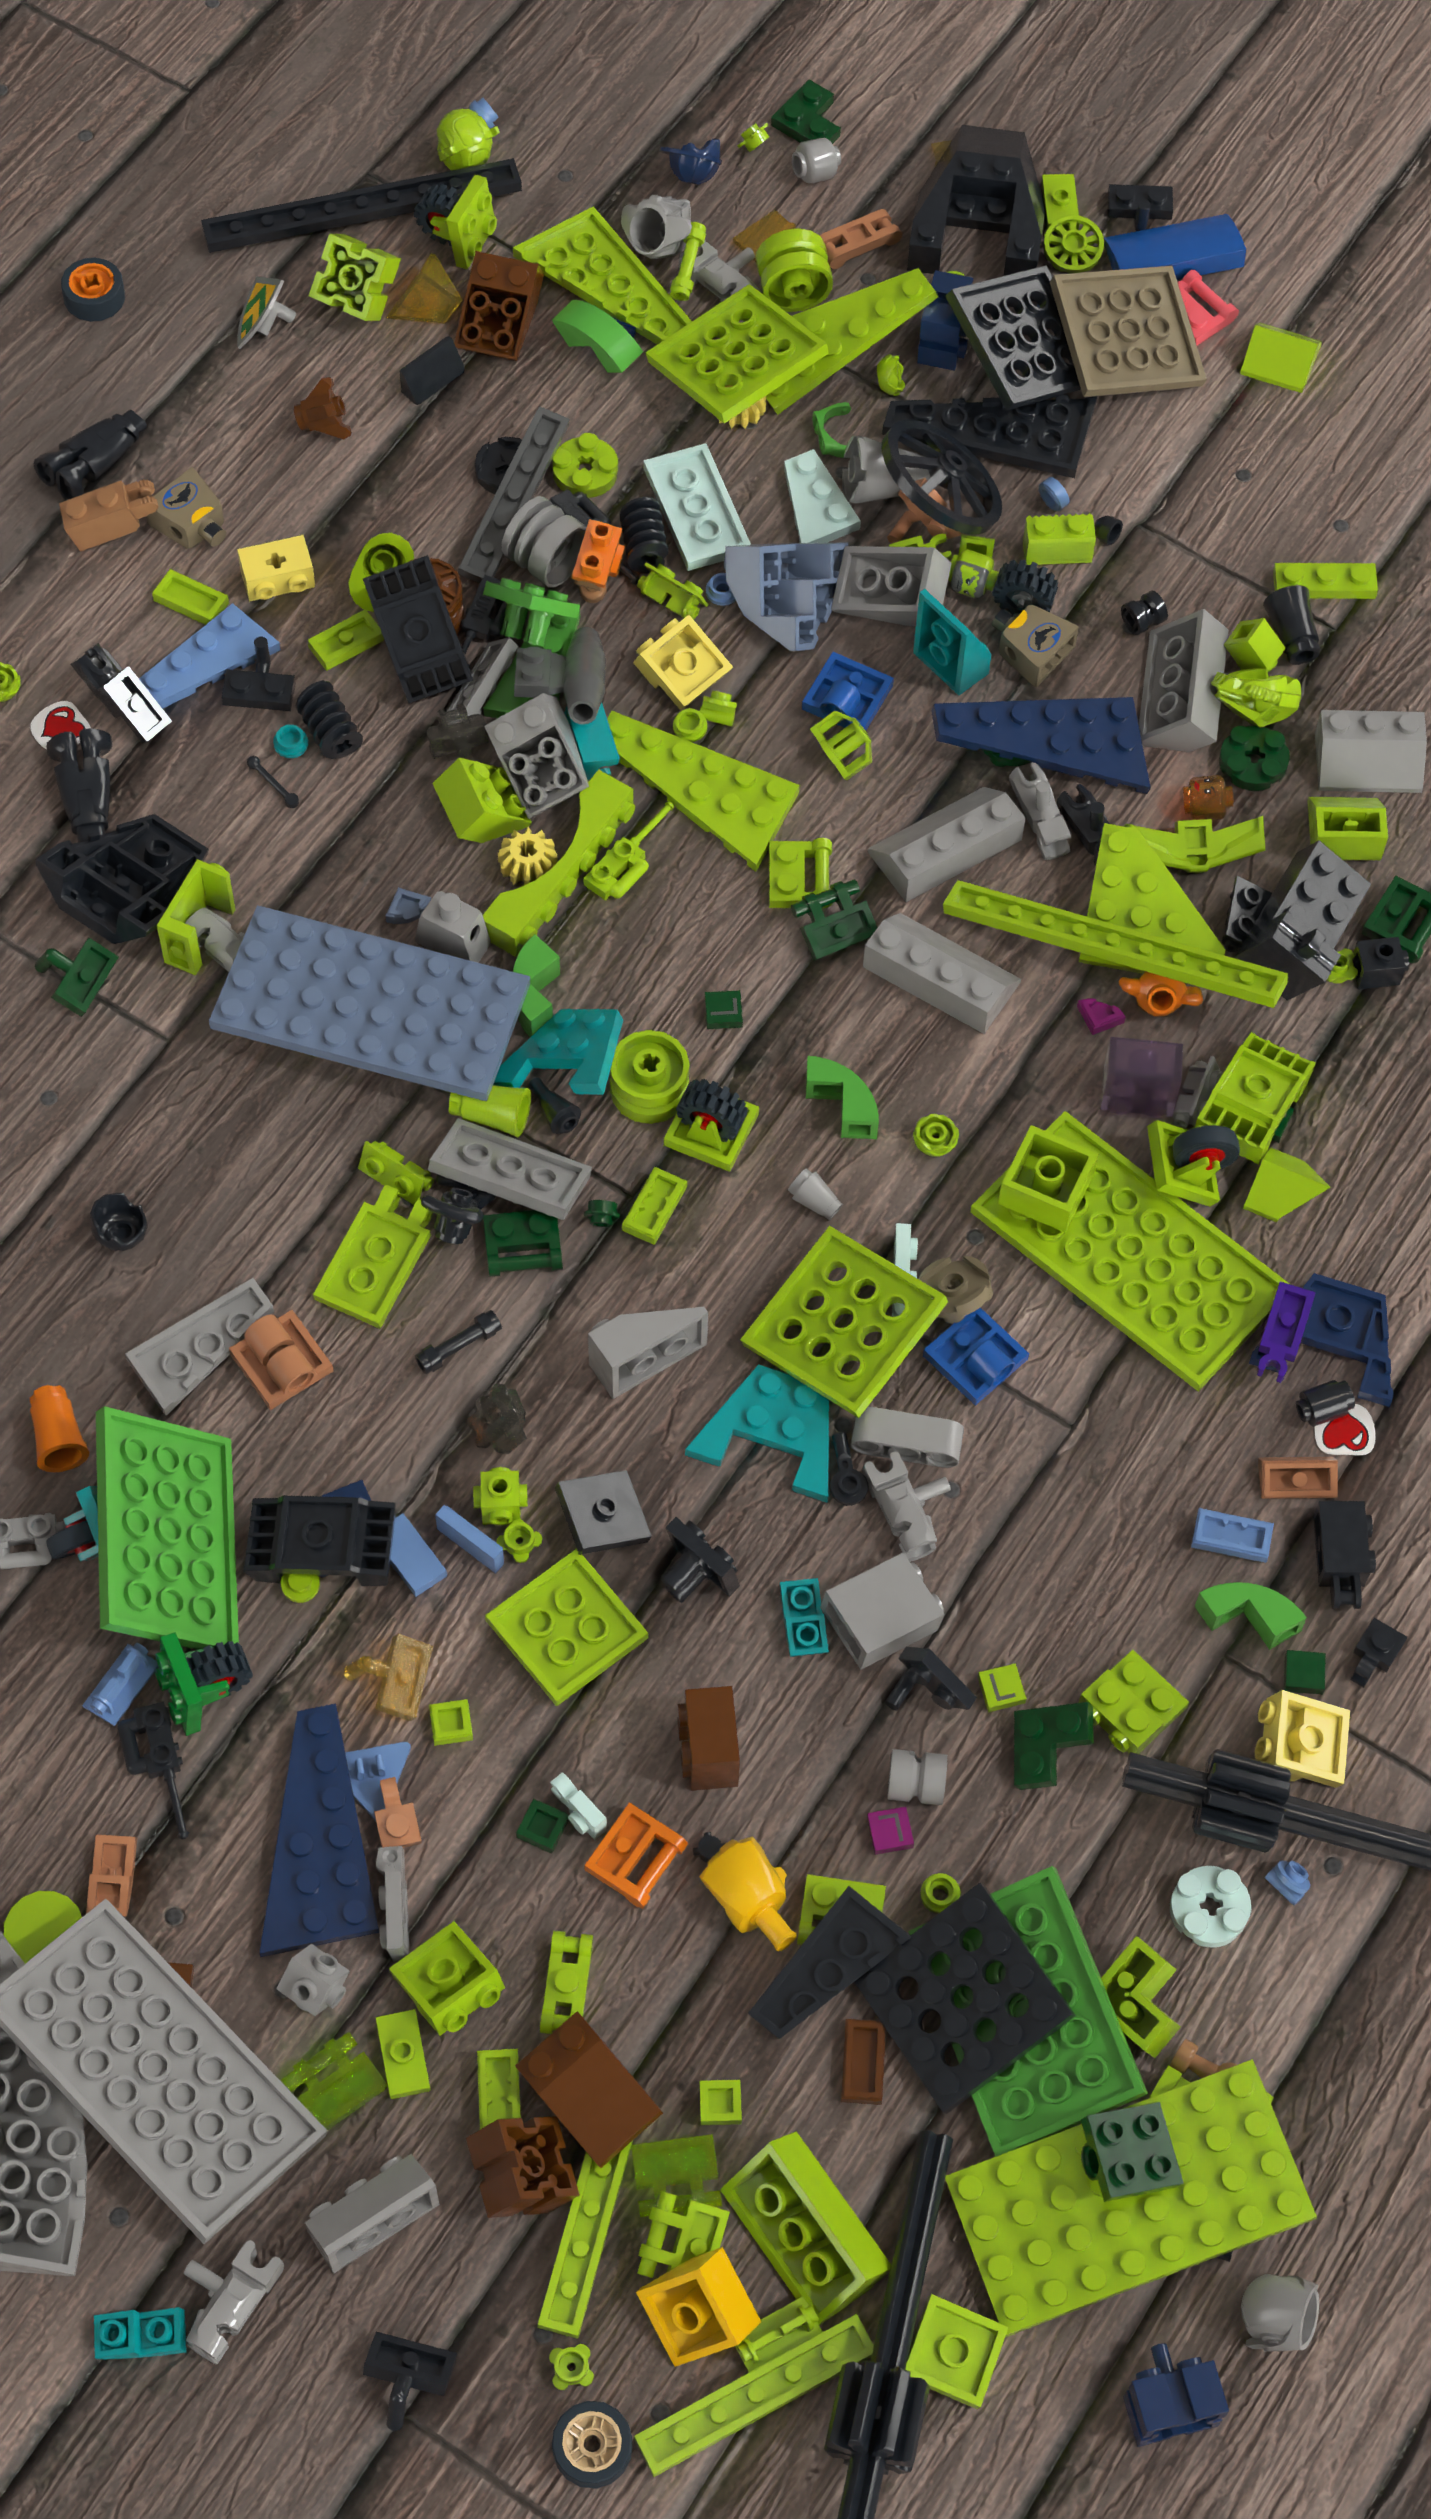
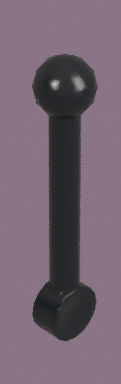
[247,756,299,808]

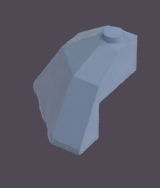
[724,542,848,651]

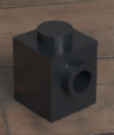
[1352,937,1409,990]

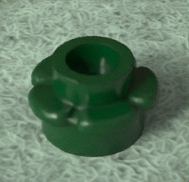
[584,1200,620,1227]

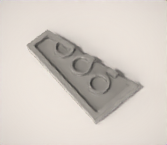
[125,1278,274,1416]

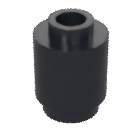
[1296,1380,1355,1427]

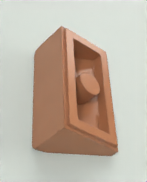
[1258,1457,1338,1499]

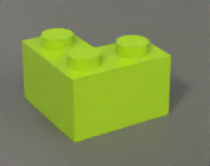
[1101,1936,1181,2058]

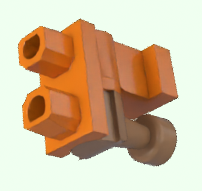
[572,519,625,603]

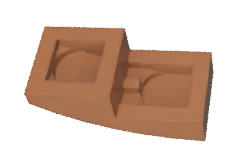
[86,1835,138,1917]

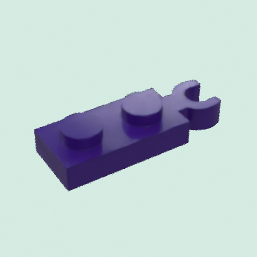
[1257,1281,1316,1383]

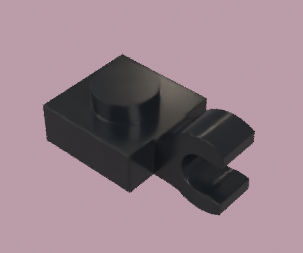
[1350,1617,1408,1688]

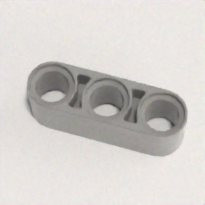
[850,1407,964,1468]

